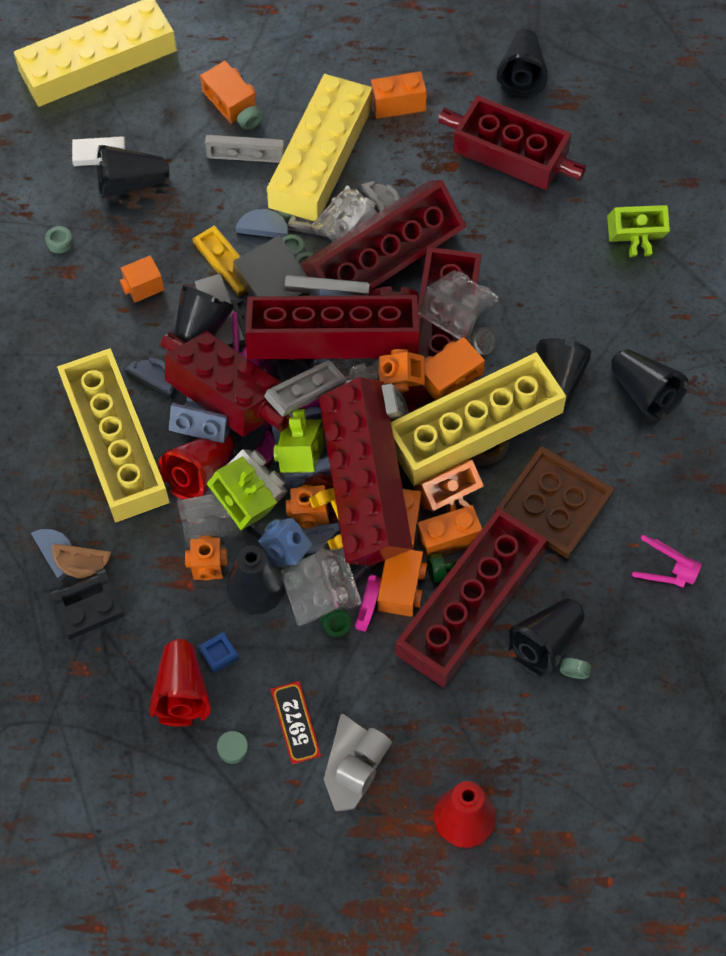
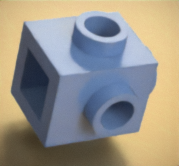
[258,518,312,567]

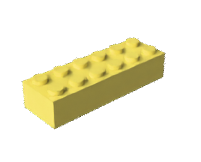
[14,0,177,107]
[267,74,372,222]
[57,348,170,523]
[391,352,566,486]

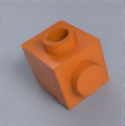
[119,255,164,302]

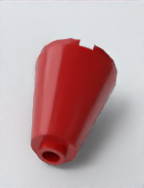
[158,435,234,502]
[149,639,211,727]
[434,781,496,848]

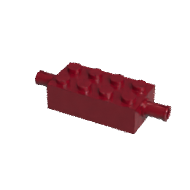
[438,95,587,190]
[160,331,291,437]

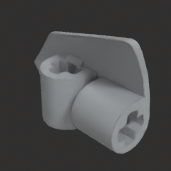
[323,714,392,812]

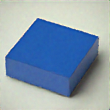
[198,632,239,674]

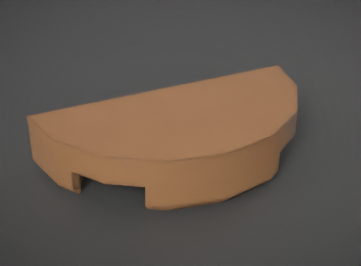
[51,543,111,578]

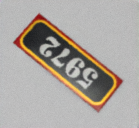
[270,681,321,764]

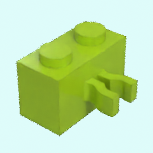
[607,205,670,257]
[274,409,325,473]
[207,456,277,530]

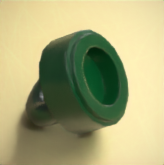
[427,552,456,583]
[320,606,352,637]

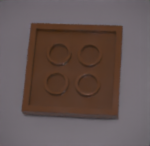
[494,446,614,559]

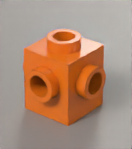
[378,349,425,392]
[286,485,329,529]
[185,536,228,580]

